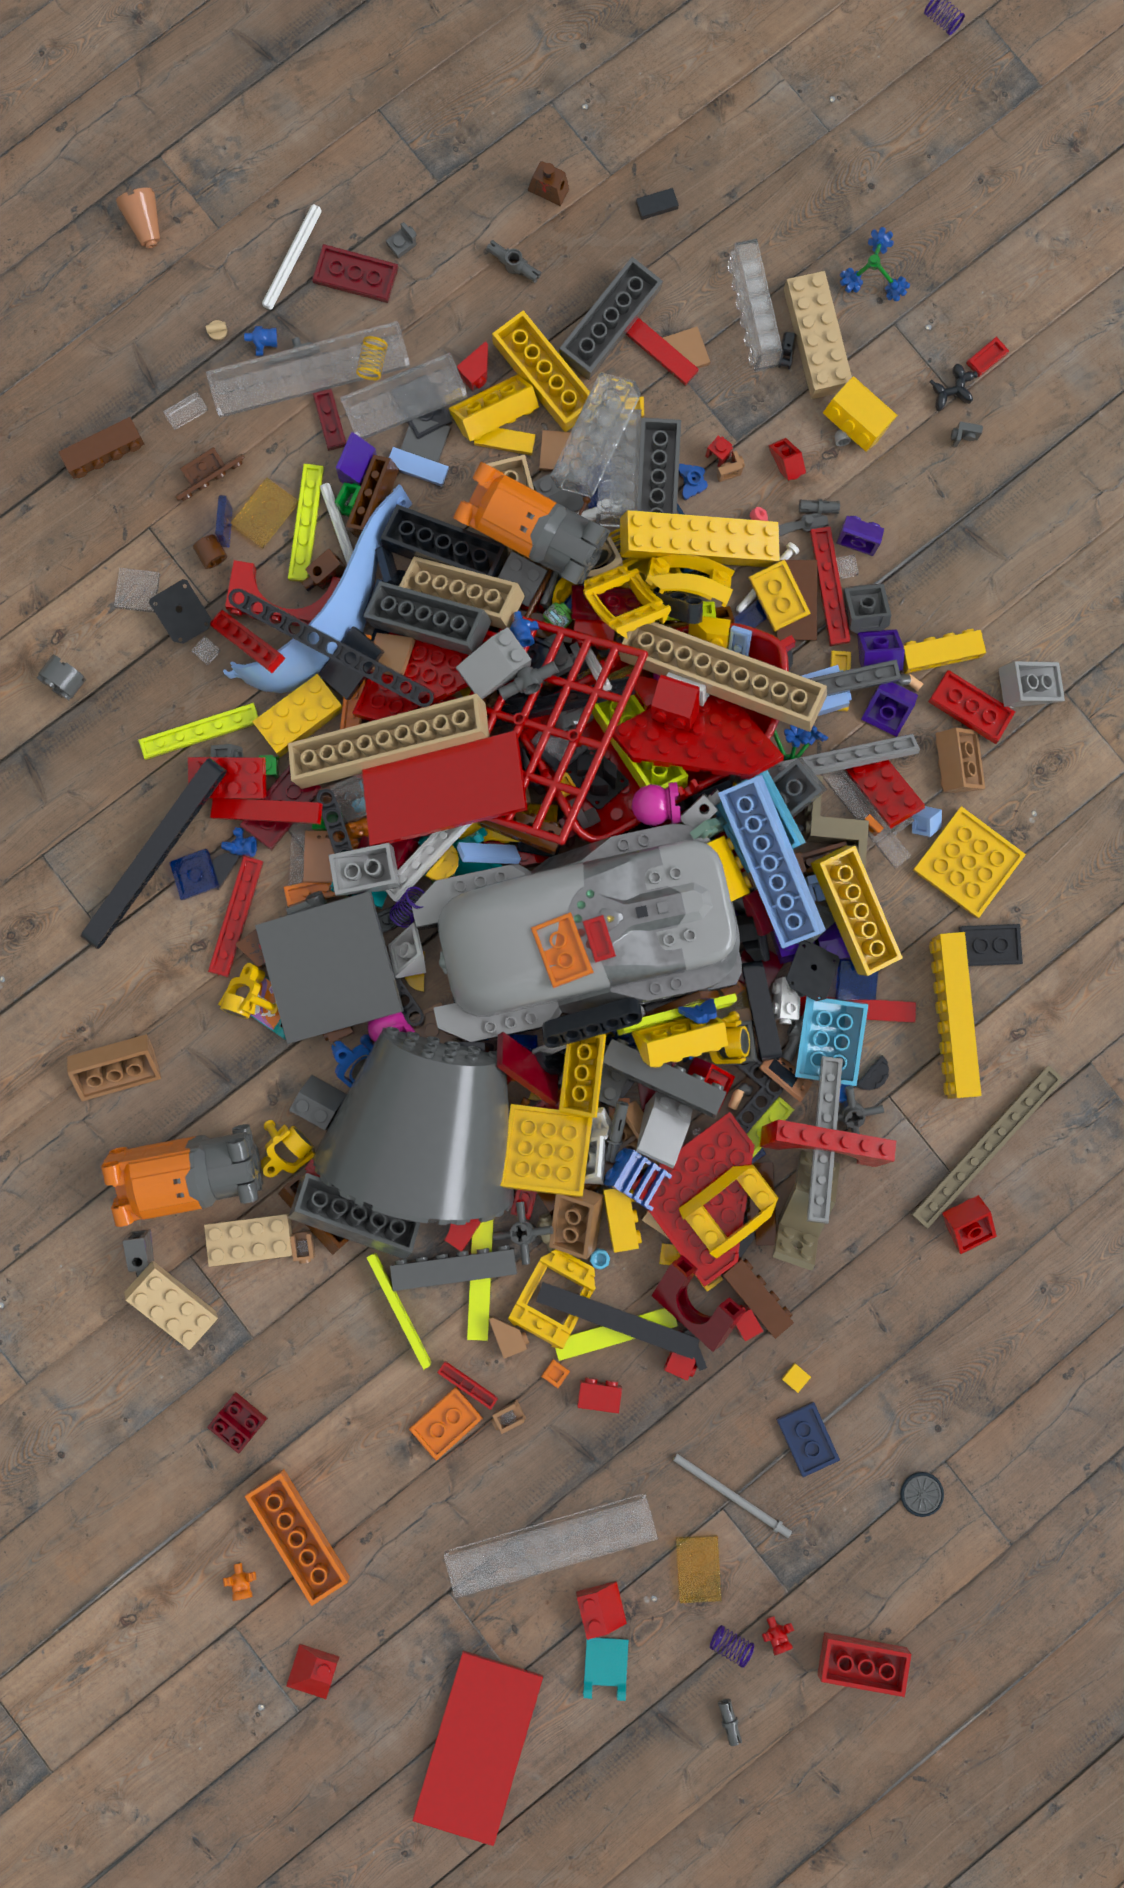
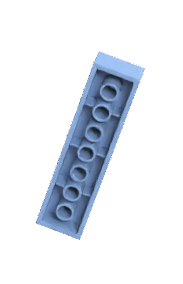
[718,775,826,948]

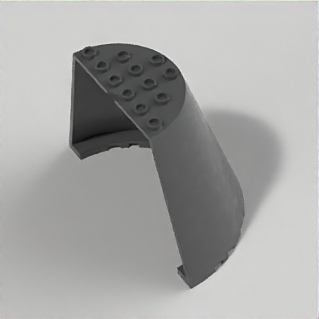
[313,1027,515,1225]

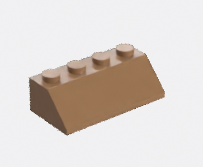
[67,1034,161,1101]

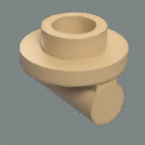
[206,320,227,340]

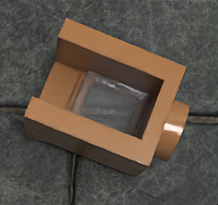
[290,1230,316,1264]
[491,1399,526,1434]

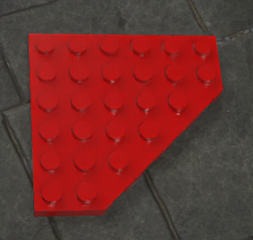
[352,631,497,721]
[612,694,784,780]
[631,1112,755,1287]

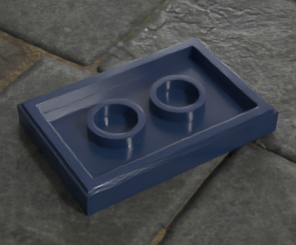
[776,1402,840,1477]

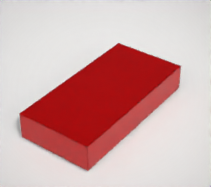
[966,336,1009,377]
[582,915,616,963]

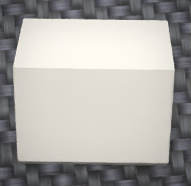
[388,922,426,978]
[585,1136,607,1185]

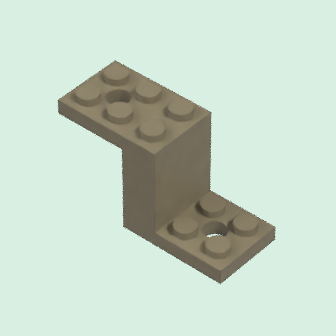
[802,776,869,868]
[772,1150,840,1271]

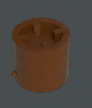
[193,534,227,569]

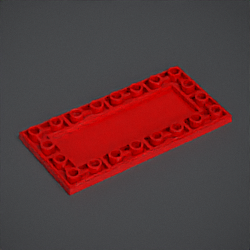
[362,731,528,846]
[412,1651,543,1846]

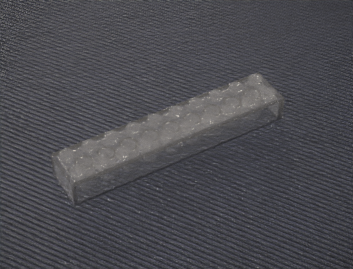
[206,321,410,418]
[444,1493,658,1599]

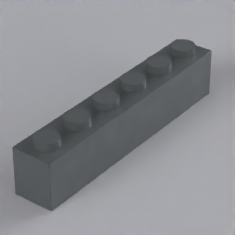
[390,1245,518,1291]

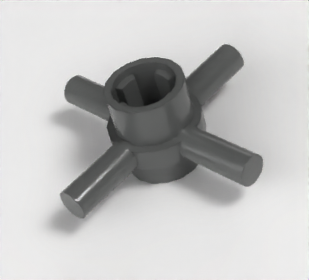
[837,1085,884,1134]
[493,1202,553,1265]

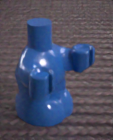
[244,326,277,356]
[510,611,539,648]
[221,827,257,857]

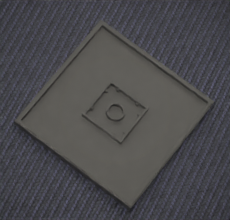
[255,891,404,1044]

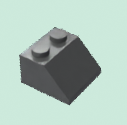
[532,465,584,512]
[289,1075,347,1130]

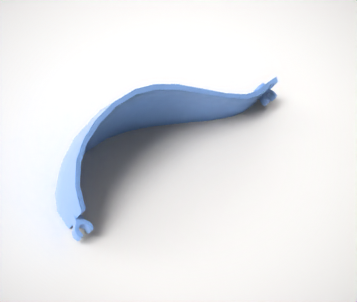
[223,485,412,693]

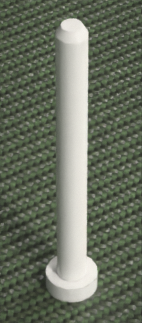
[736,542,800,614]

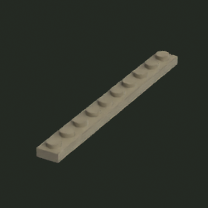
[911,1065,1064,1229]

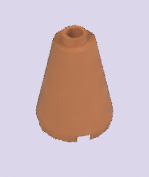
[116,188,160,249]

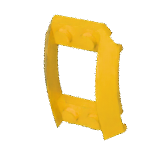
[645,555,735,607]
[583,566,671,639]
[679,1165,778,1258]
[508,1249,596,1349]

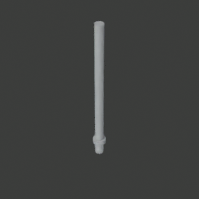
[673,1454,792,1538]

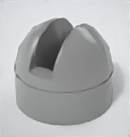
[835,429,851,447]

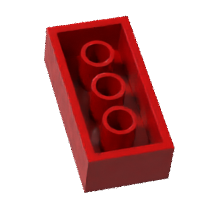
[817,1632,912,1697]

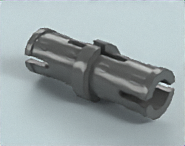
[799,499,840,514]
[718,1699,742,1746]

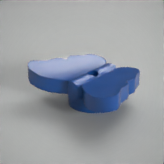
[679,463,708,500]
[678,998,717,1024]

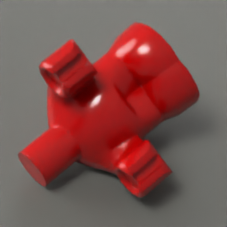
[762,1616,794,1656]

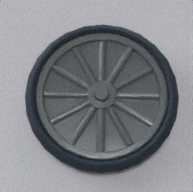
[900,1472,944,1517]

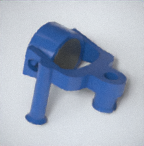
[331,1034,374,1088]

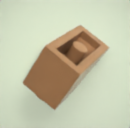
[489,1316,529,1359]

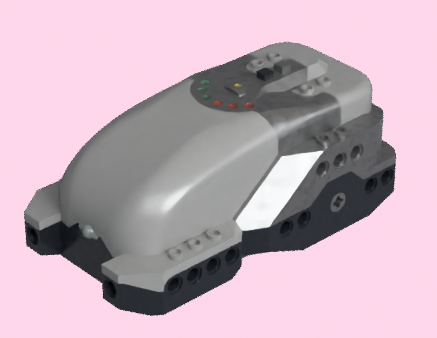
[412,824,742,1042]

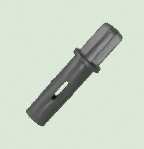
[605,1101,629,1163]

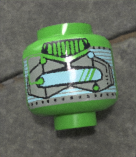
[543,602,572,628]

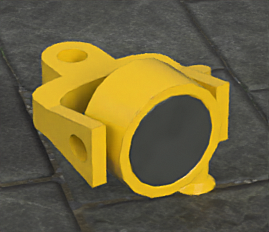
[218,963,278,1019]
[703,1011,750,1064]
[261,1120,315,1178]

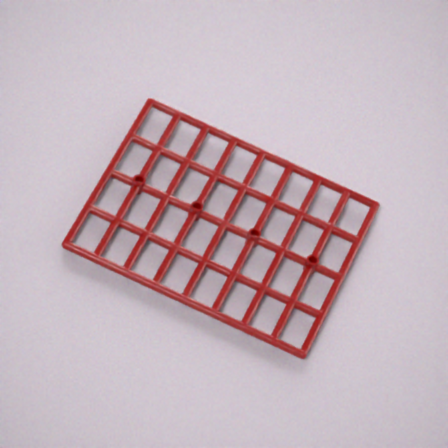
[354,616,648,845]

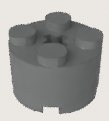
[37,654,86,701]

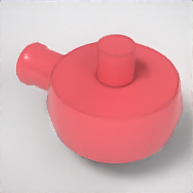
[750,507,768,521]

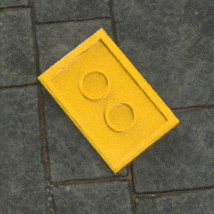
[748,559,811,632]

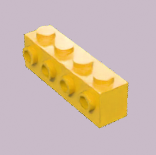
[903,629,986,674]

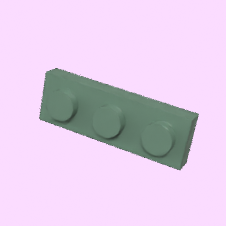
[690,816,727,840]

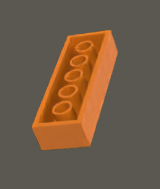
[245,1469,350,1606]

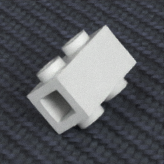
[772,977,800,1025]

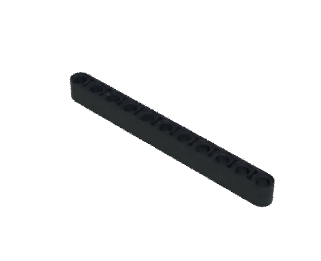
[228,588,434,707]
[80,758,227,949]
[317,789,399,992]

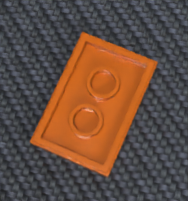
[531,912,594,988]
[409,1386,483,1461]

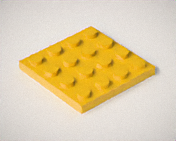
[913,806,1026,919]
[501,1104,593,1197]

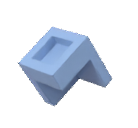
[912,806,942,837]

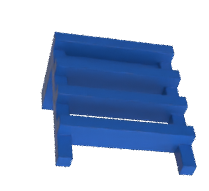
[603,1148,672,1211]

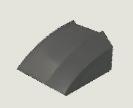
[844,584,892,634]

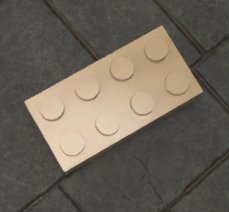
[204,1213,292,1267]
[124,1261,218,1350]

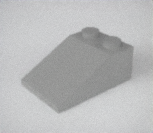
[456,627,531,699]
[998,661,1065,707]
[329,843,400,896]
[636,1092,693,1168]

